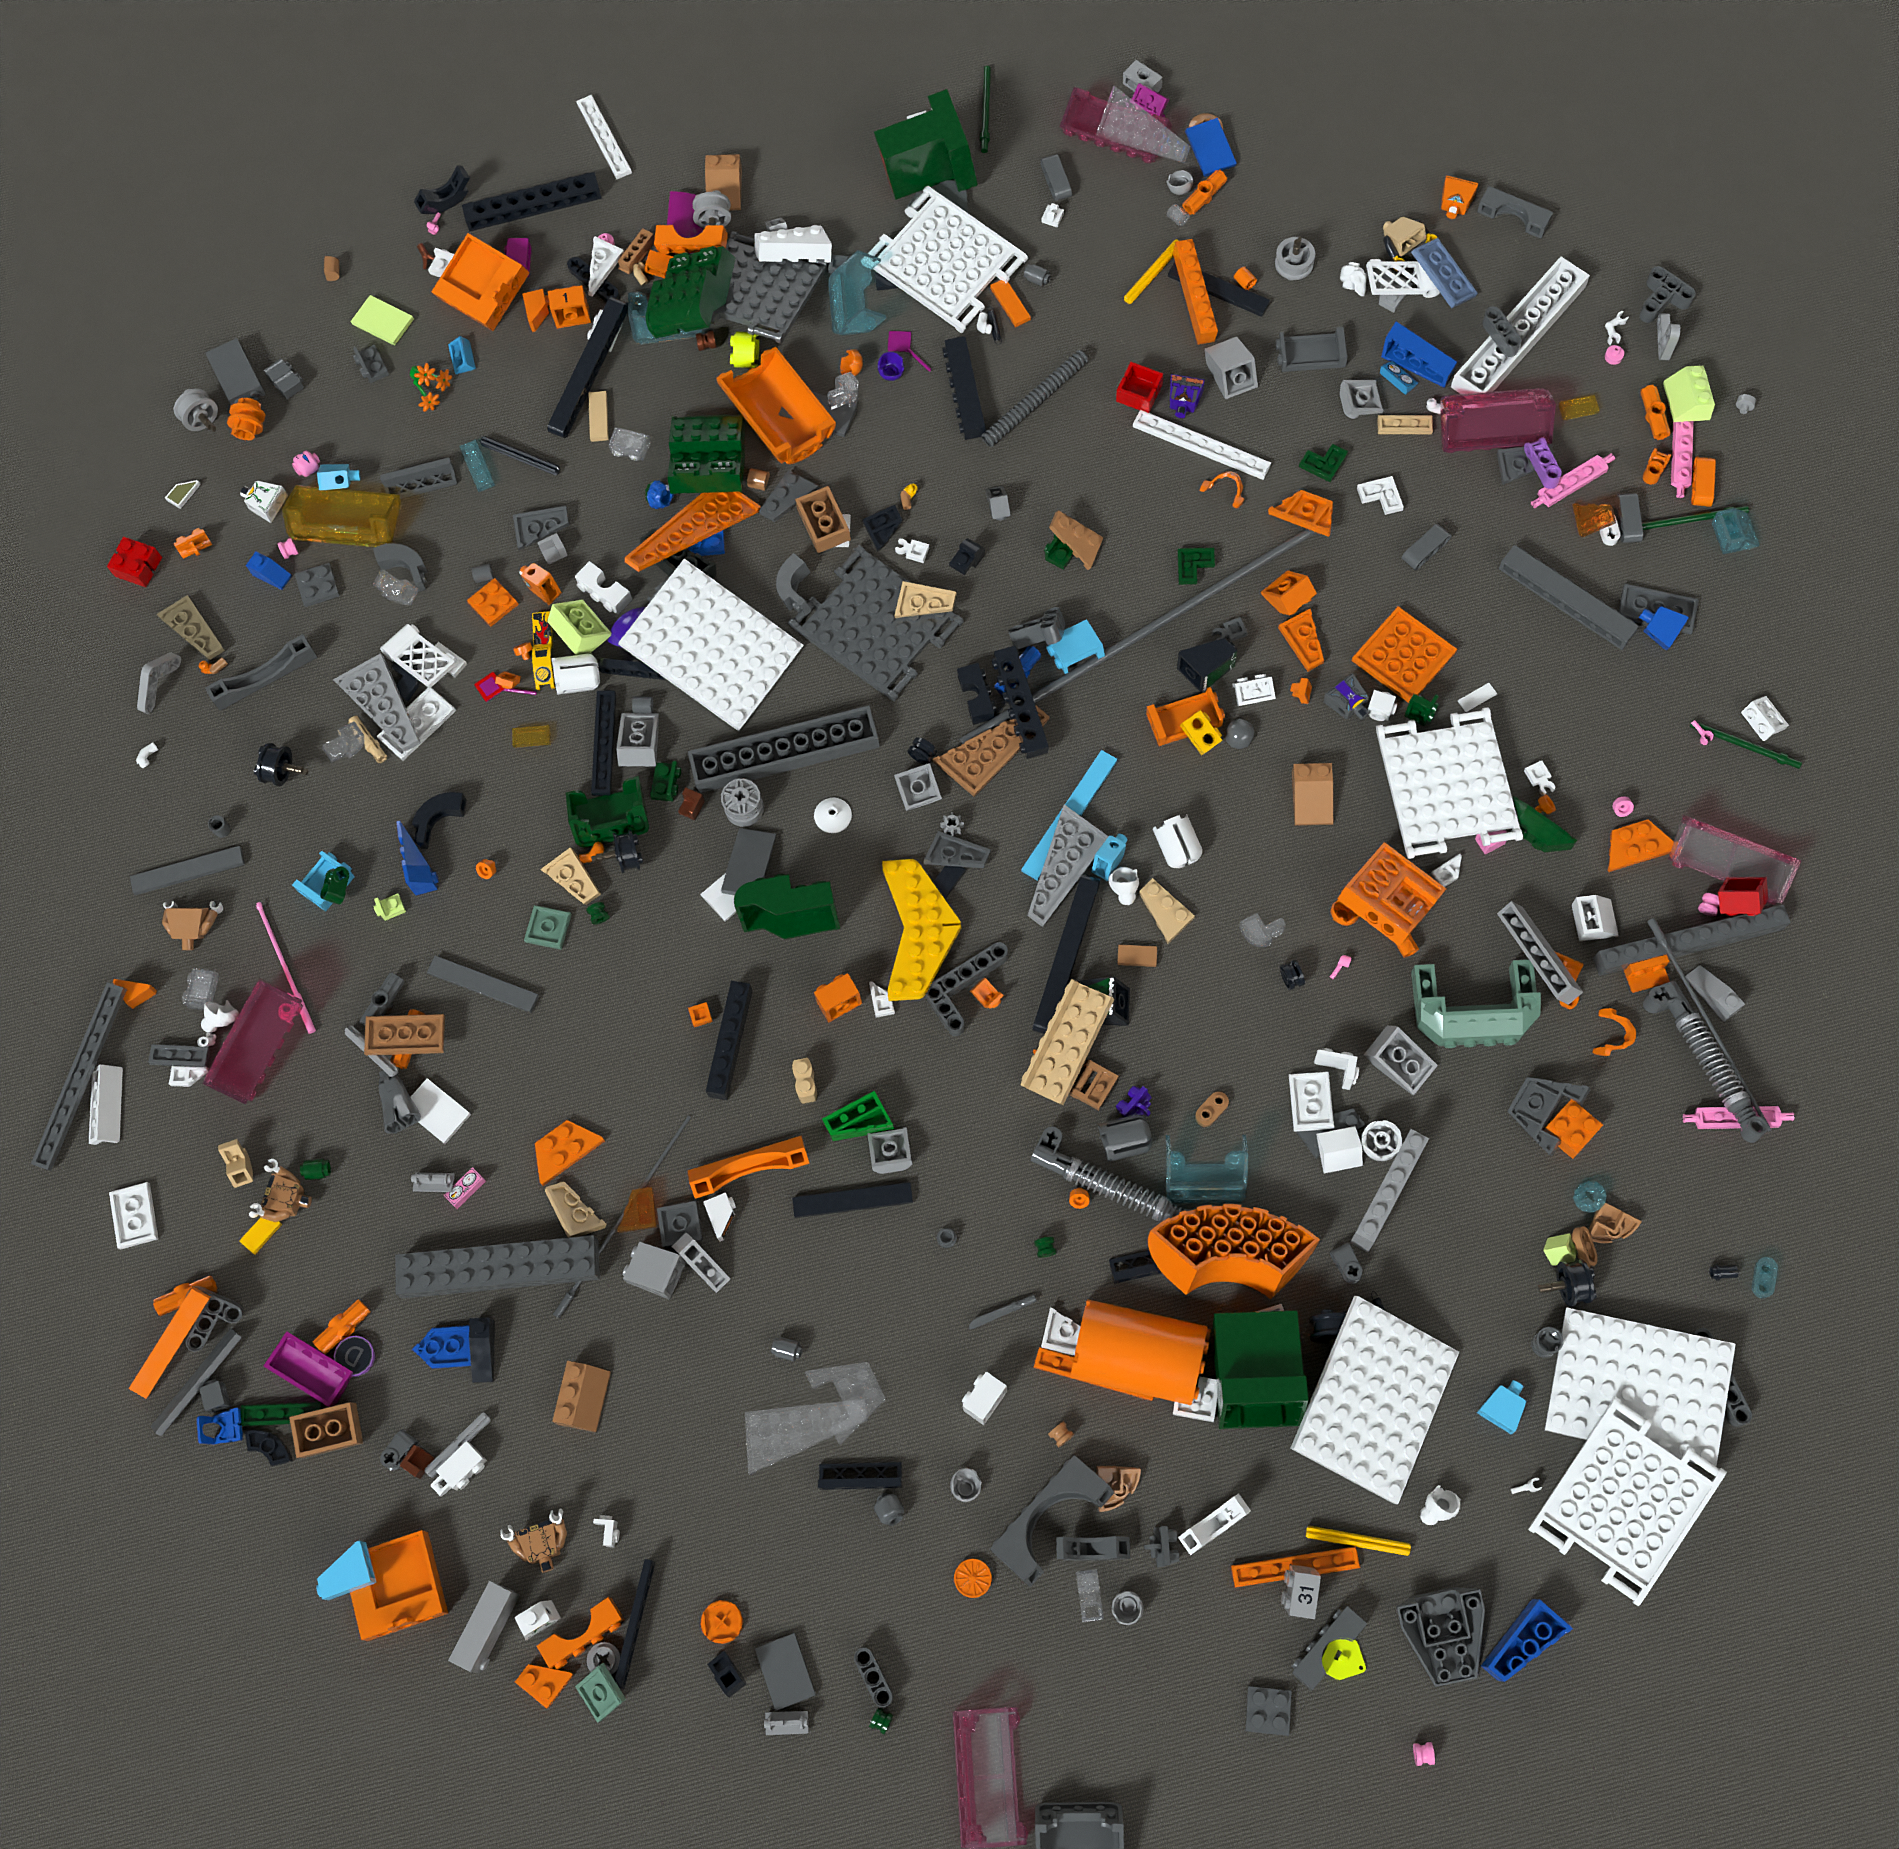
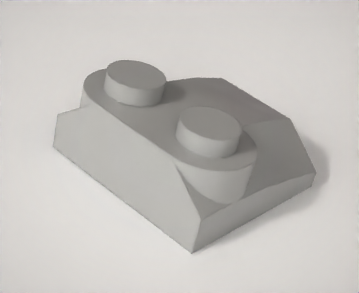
[1340,380,1384,419]
[894,763,942,811]
[867,1127,912,1174]

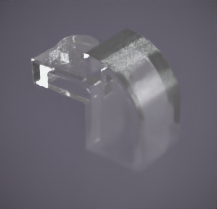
[828,372,859,410]
[373,570,419,605]
[322,721,364,762]
[1239,913,1286,947]
[1076,1569,1103,1623]

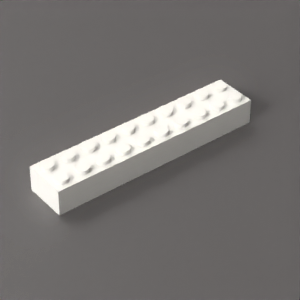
[1451,257,1590,407]

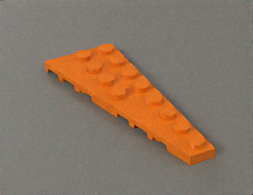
[625,492,761,572]

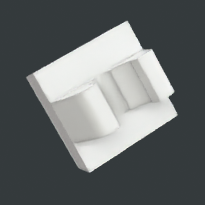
[1042,203,1064,227]

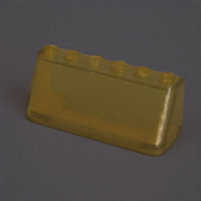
[282,485,401,547]

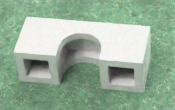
[575,561,632,615]

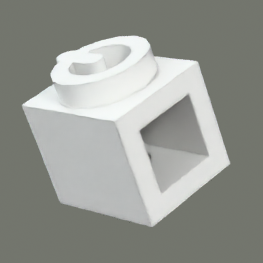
[1368,690,1397,721]

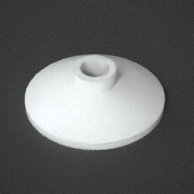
[814,798,852,833]

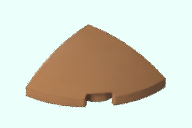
[1589,1200,1642,1243]
[1096,1466,1141,1512]

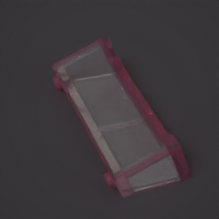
[1668,815,1801,905]
[953,1707,1028,1849]

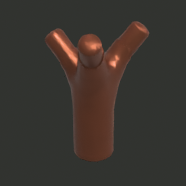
[417,243,435,269]

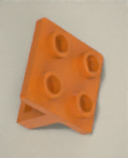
[1624,954,1670,993]

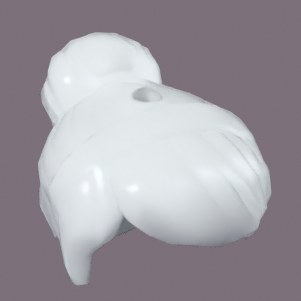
[1108,867,1139,905]
[201,1000,240,1032]
[1420,1485,1461,1525]

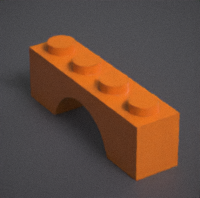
[654,225,728,254]
[536,1597,625,1669]

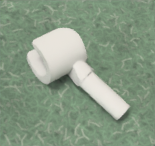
[1511,1478,1542,1494]

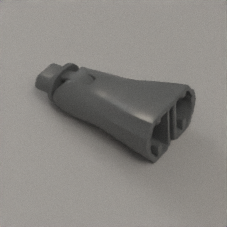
[379,1070,421,1134]

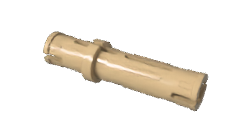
[348,716,387,763]

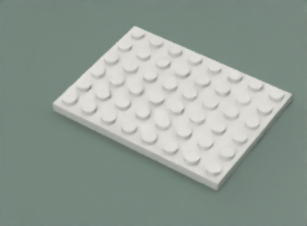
[619,559,804,731]
[1290,1296,1459,1504]
[1545,1307,1735,1466]

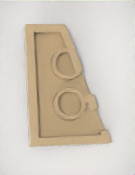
[895,581,957,618]
[540,848,601,905]
[1139,878,1195,944]
[545,1182,606,1238]

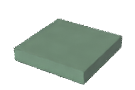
[524,905,572,950]
[575,1663,626,1723]

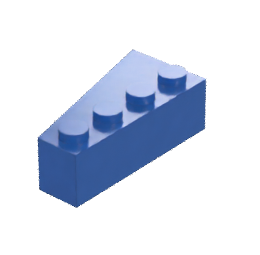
[1381,322,1457,388]
[1481,1599,1573,1682]

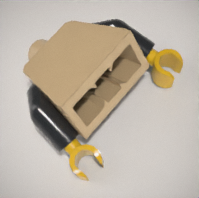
[1383,217,1437,272]

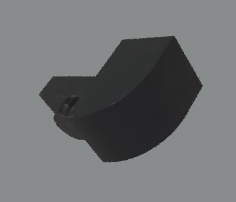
[949,538,985,575]
[707,1651,747,1698]

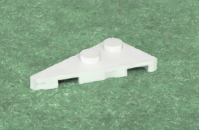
[588,236,624,296]

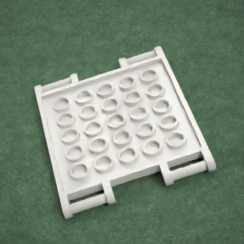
[861,186,1028,333]
[1376,707,1523,859]
[1528,1397,1727,1606]

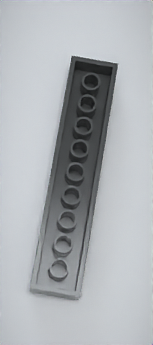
[688,705,880,793]
[395,1235,600,1299]

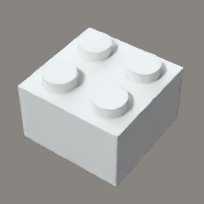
[962,1372,1007,1425]

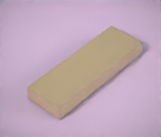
[589,391,609,442]
[1377,415,1433,434]

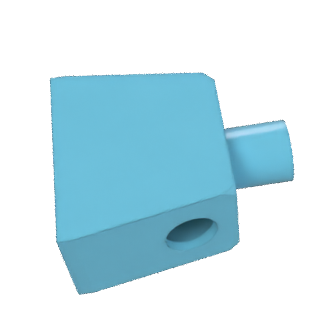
[317,464,361,490]
[1091,834,1127,881]
[1477,1380,1526,1434]

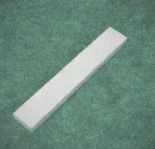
[576,95,632,180]

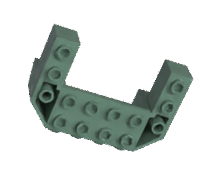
[1411,960,1541,1048]

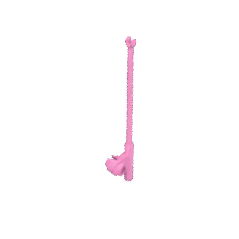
[256,902,316,1034]

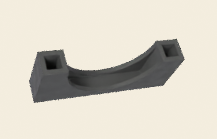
[990,1455,1115,1587]

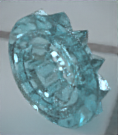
[1573,1181,1607,1212]

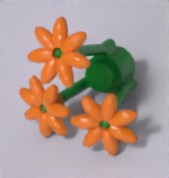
[410,363,452,412]

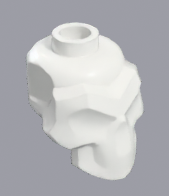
[1340,262,1368,296]

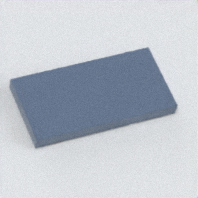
[1411,238,1478,308]

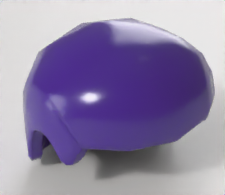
[878,352,904,381]

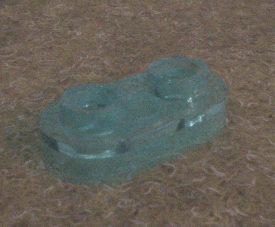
[1752,1257,1778,1299]

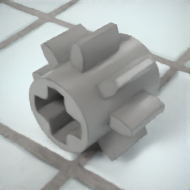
[940,812,964,836]

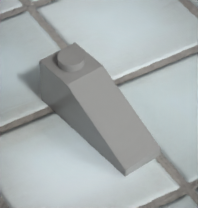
[1685,965,1745,1022]
[672,1233,730,1293]

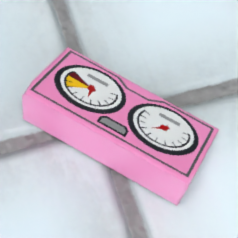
[444,1167,486,1209]

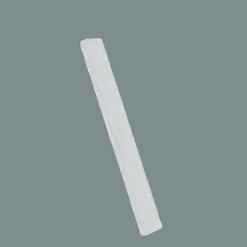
[1133,410,1271,480]

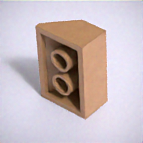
[552,1361,611,1432]

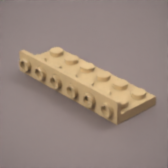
[1021,979,1114,1105]

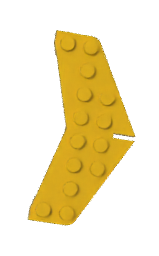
[882,859,961,1001]

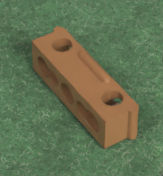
[618,228,655,275]

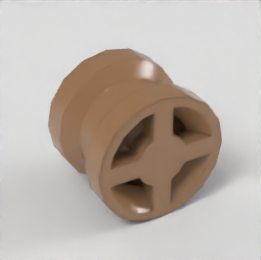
[1048,1421,1074,1448]

